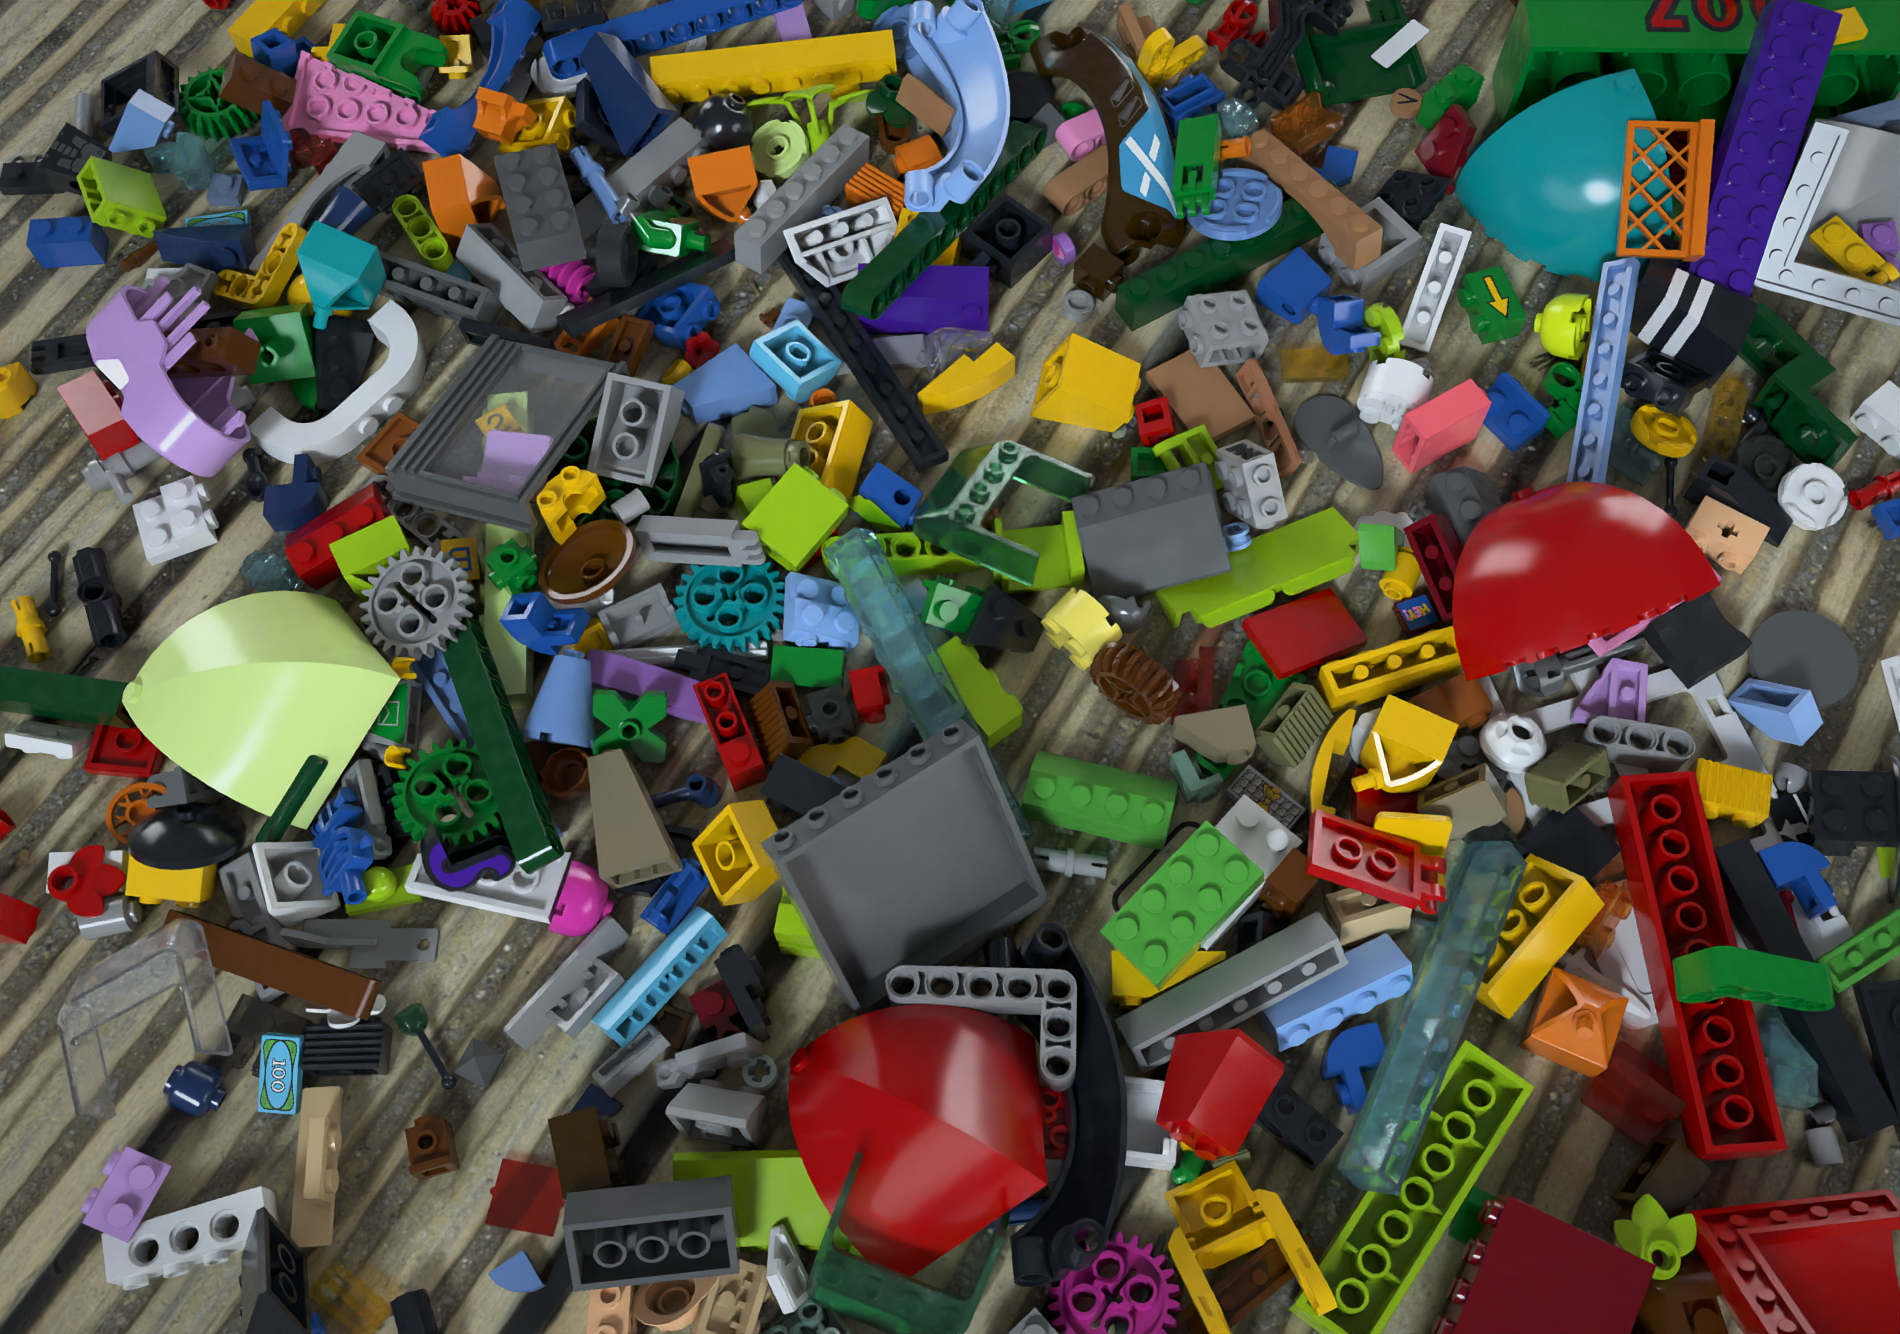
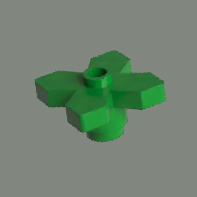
[593,690,667,763]

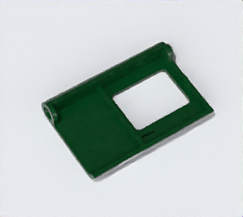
[1293,0,1427,107]

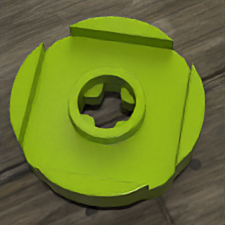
[1363,302,1406,365]

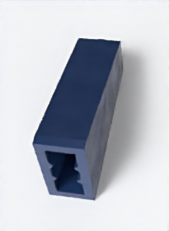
[580,31,678,157]

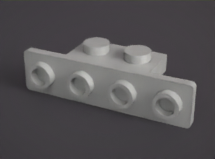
[503,915,629,1050]

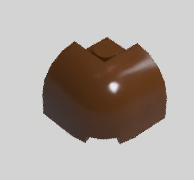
[1630,1257,1729,1334]

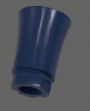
[311,186,375,236]

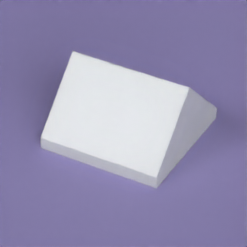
[252,841,341,928]

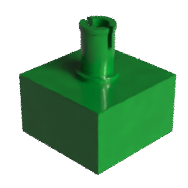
[233,303,315,385]

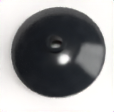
[127,802,247,870]

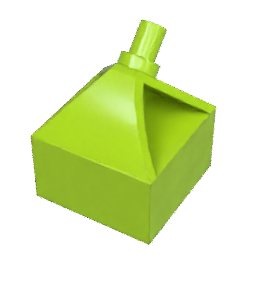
[329,515,422,611]

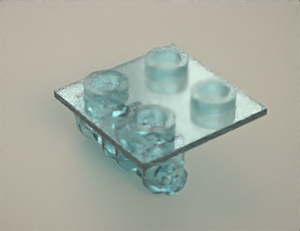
[1608,405,1667,487]

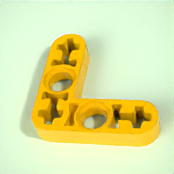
[1137,27,1208,88]
[212,222,308,310]

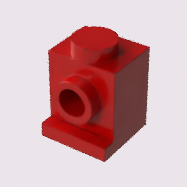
[1135,396,1177,447]
[848,664,891,724]

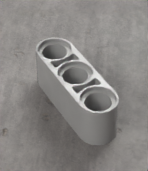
[1578,716,1696,772]

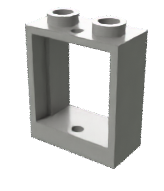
[1317,197,1422,295]

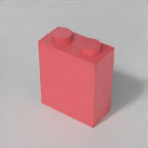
[1391,378,1492,474]

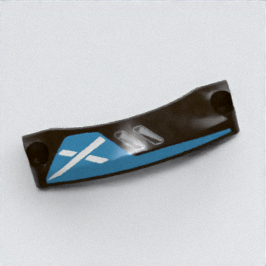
[1029,26,1185,266]

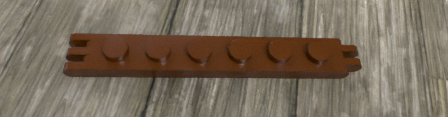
[1164,1219,1324,1334]

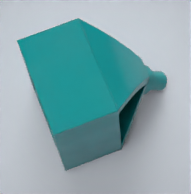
[296,220,387,330]

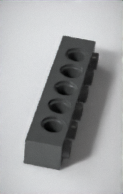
[378,250,502,325]

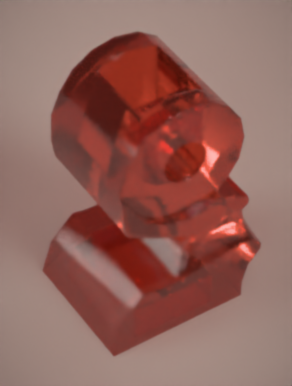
[289,128,339,177]

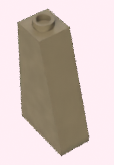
[587,748,683,890]

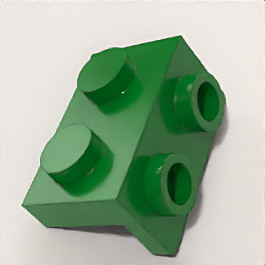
[919,575,985,635]

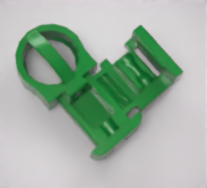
[995,20,1040,71]
[1543,362,1584,441]

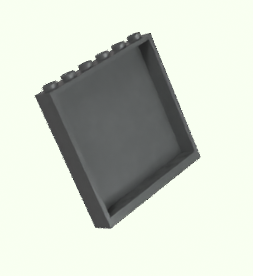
[760,718,1050,1017]

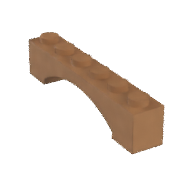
[1238,127,1383,271]

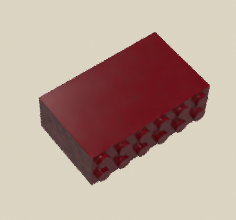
[1430,1194,1656,1334]

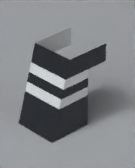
[1629,234,1759,390]

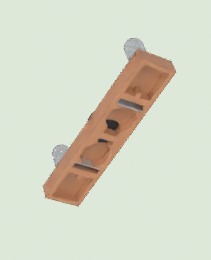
[1235,359,1318,477]

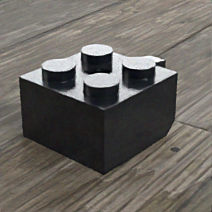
[963,193,1053,289]

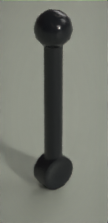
[1663,457,1678,519]
[45,551,62,617]

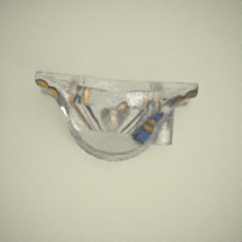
[917,327,993,382]

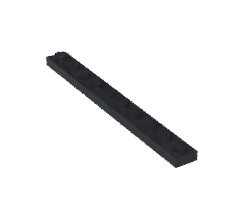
[777,247,949,473]

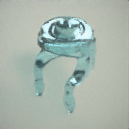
[1176,97,1259,159]

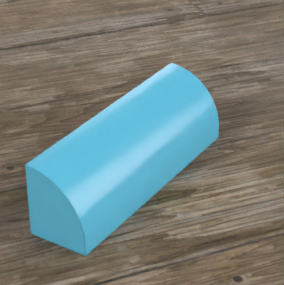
[591,906,728,1049]

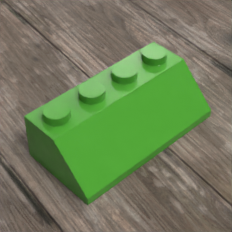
[1021,750,1178,852]

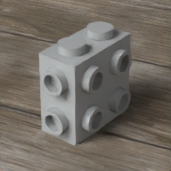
[1178,290,1269,368]
[1215,439,1288,529]

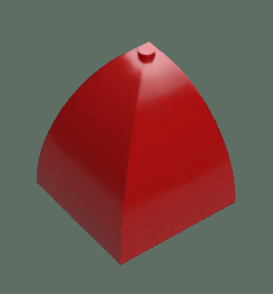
[788,1004,1047,1286]
[1689,1189,1900,1334]

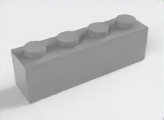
[455,223,568,333]

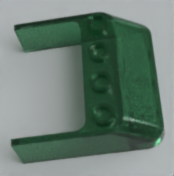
[912,440,1092,587]
[806,1152,1010,1334]

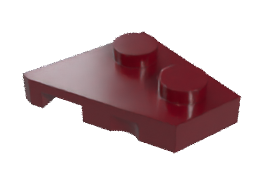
[1414,104,1477,195]

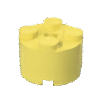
[1041,587,1123,671]

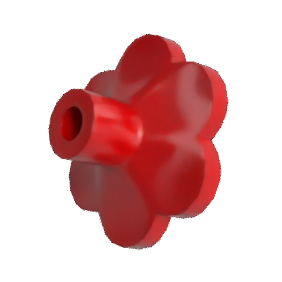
[684,332,720,370]

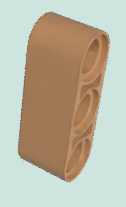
[1043,143,1108,217]

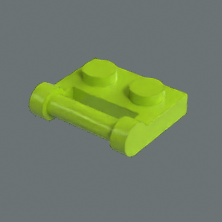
[1152,424,1224,493]

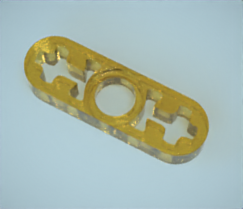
[1700,379,1748,462]

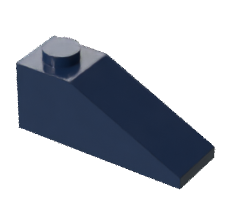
[153,224,257,271]

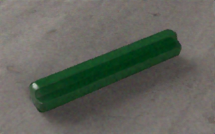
[256,755,328,842]

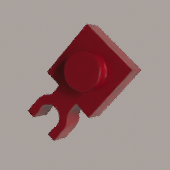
[688,980,741,1040]

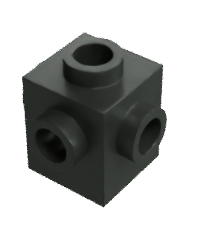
[805,684,859,745]

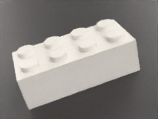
[1198,794,1303,951]

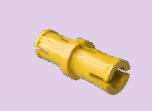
[11,595,52,664]

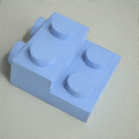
[783,572,859,654]

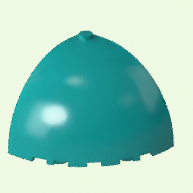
[1455,68,1672,282]

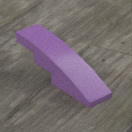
[586,648,708,725]

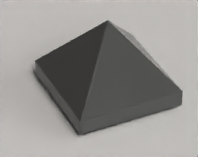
[453,1038,507,1089]

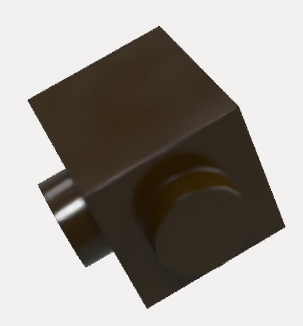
[1073,243,1125,302]

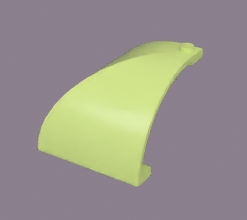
[122,591,400,830]

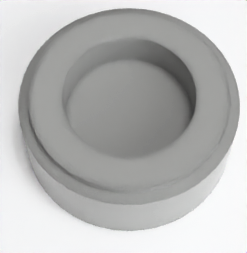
[1062,289,1094,322]

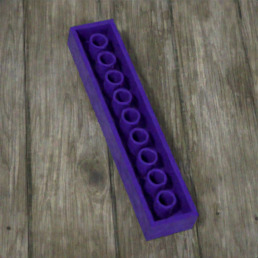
[1677,0,1843,299]

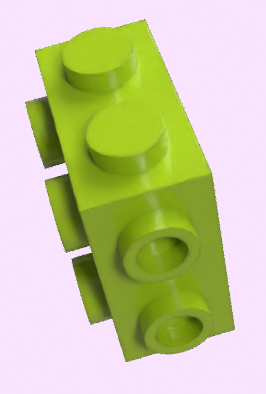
[76,155,167,239]

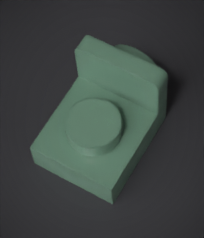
[1168,749,1223,805]

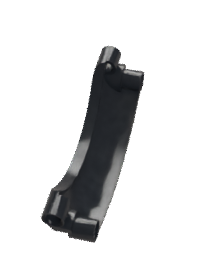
[983,921,1128,1287]

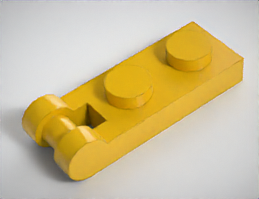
[1809,215,1900,285]

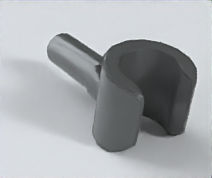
[1804,1072,1836,1129]

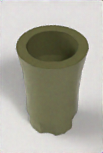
[732,433,810,480]

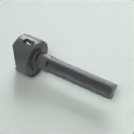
[1512,633,1646,698]

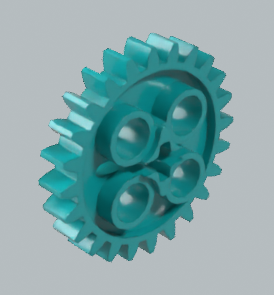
[673,561,785,654]

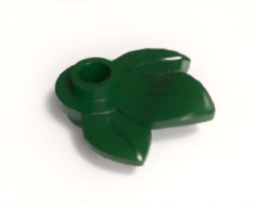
[866,74,911,128]

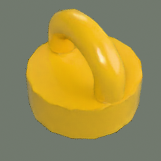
[661,359,694,386]

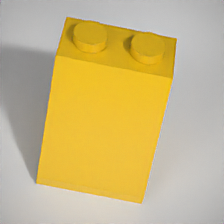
[1030,332,1141,433]

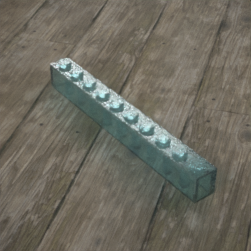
[824,527,1035,841]
[1337,841,1528,1196]

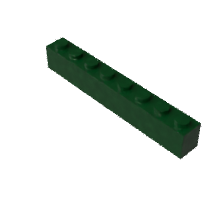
[1115,179,1343,331]

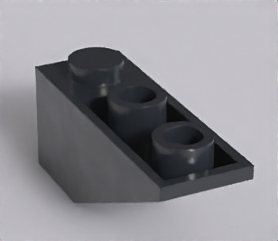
[1683,453,1794,548]

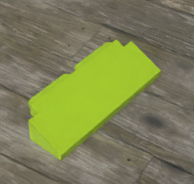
[1154,507,1359,629]
[673,1150,852,1252]

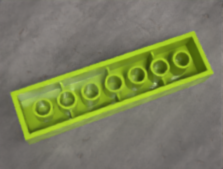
[1288,1040,1534,1334]

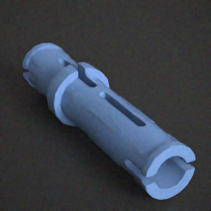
[569,146,628,224]

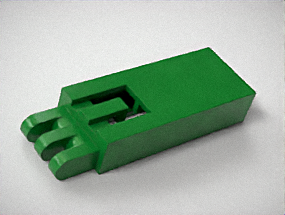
[1172,114,1222,219]

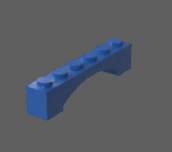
[419,0,541,157]

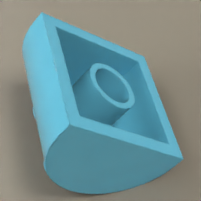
[749,319,842,403]

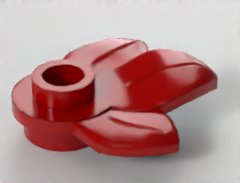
[47,845,127,918]

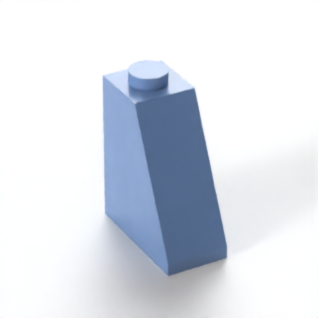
[672,343,779,424]

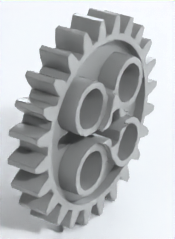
[359,546,475,661]

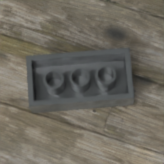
[493,143,587,272]
[562,1175,740,1292]

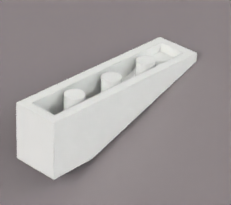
[1399,223,1472,354]

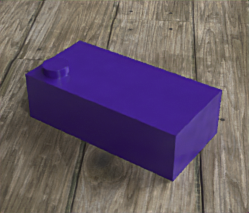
[858,263,989,337]

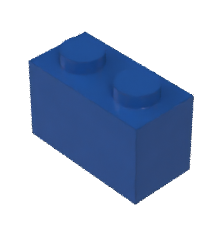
[26,216,110,268]

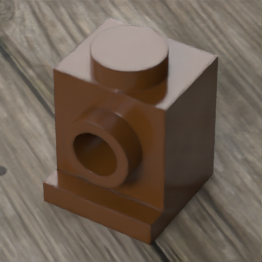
[405,1114,460,1181]

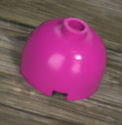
[548,859,614,937]

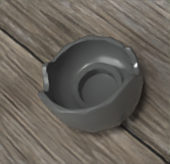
[1097,595,1153,633]

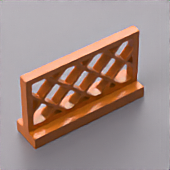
[1616,119,1715,262]

